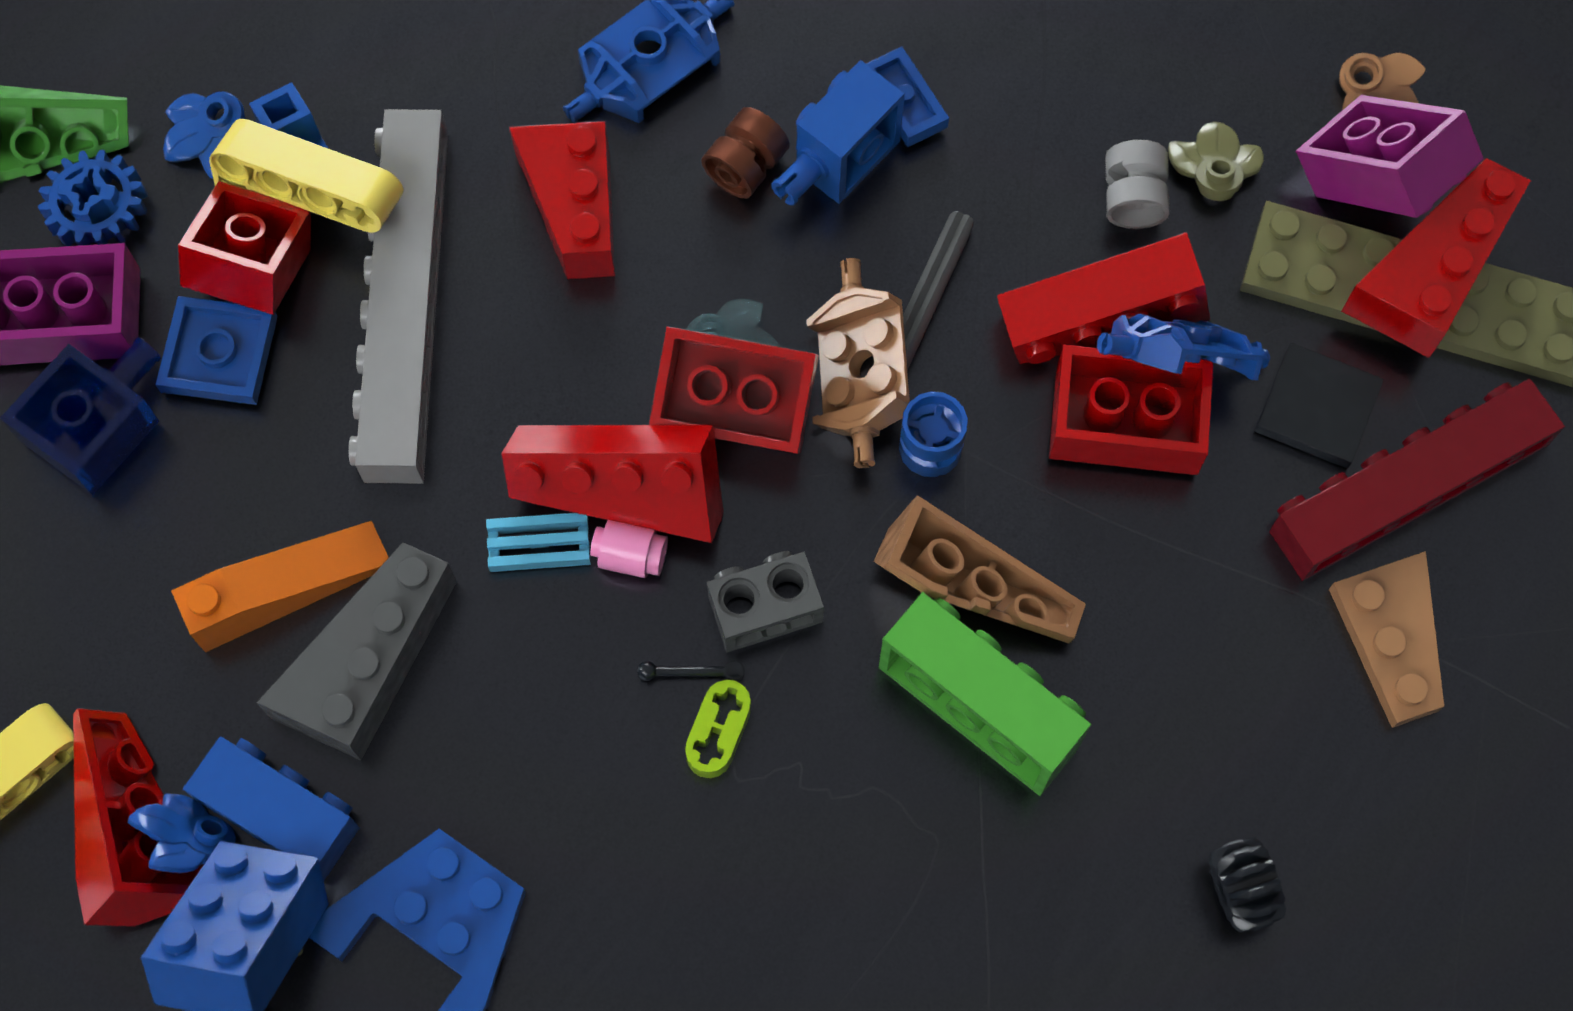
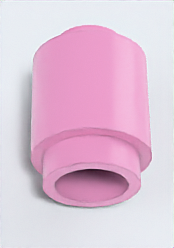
[590,520,668,578]

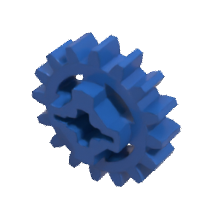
[38,150,148,246]

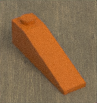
[171,521,389,653]

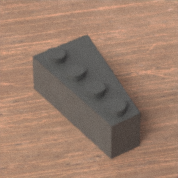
[257,542,457,761]

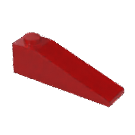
[73,708,203,926]

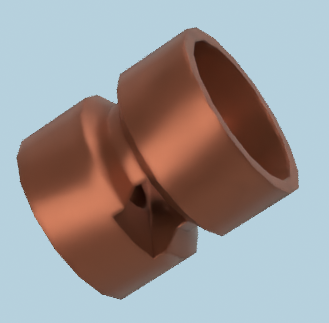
[701,107,790,199]

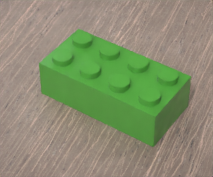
[878,592,1091,796]

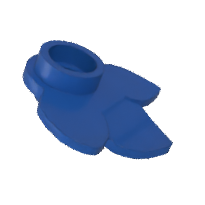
[163,91,245,179]
[127,794,236,873]

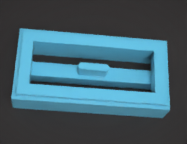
[486,513,591,572]

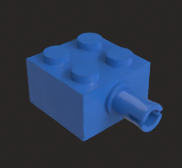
[771,60,905,206]

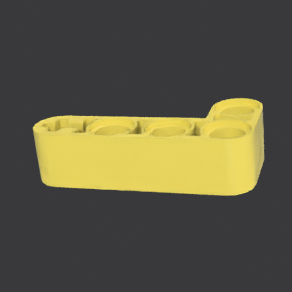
[209,119,404,233]
[0,703,74,820]

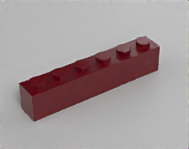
[1269,378,1565,581]

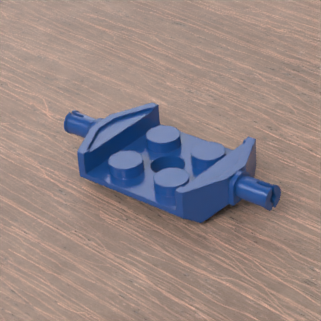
[563,0,734,123]
[1097,314,1270,381]

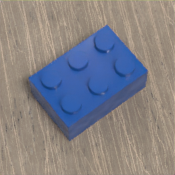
[141,841,329,1011]

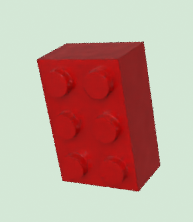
[649,326,819,454]
[1049,344,1214,475]

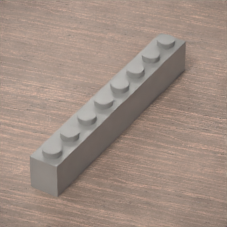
[349,109,448,484]

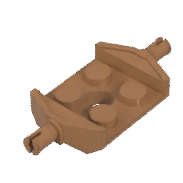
[807,258,910,468]

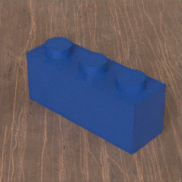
[183,736,360,881]

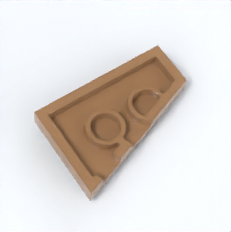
[1329,551,1444,728]

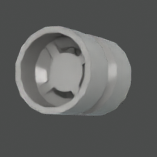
[1105,140,1170,229]

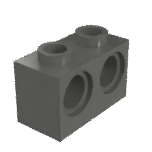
[707,551,824,653]

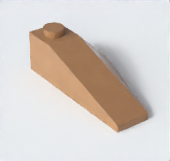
[874,495,1086,643]

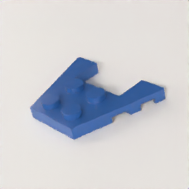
[309,829,526,1011]

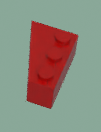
[509,121,615,279]

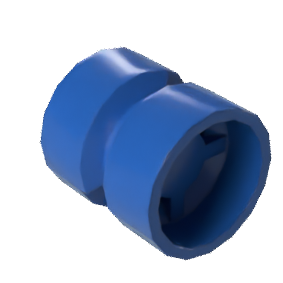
[899,391,968,477]

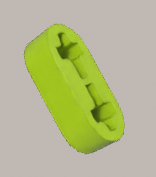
[685,679,751,778]

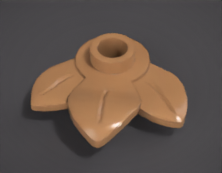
[1339,52,1426,110]

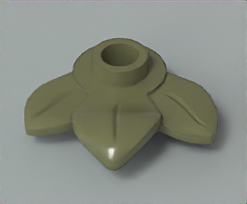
[1168,122,1264,201]

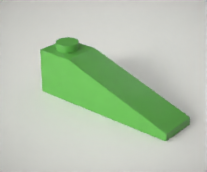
[0,85,129,183]

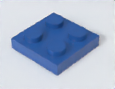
[155,296,278,405]

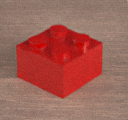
[178,181,311,315]

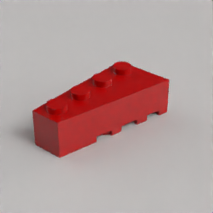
[1341,158,1531,358]
[997,232,1210,364]
[501,425,724,543]

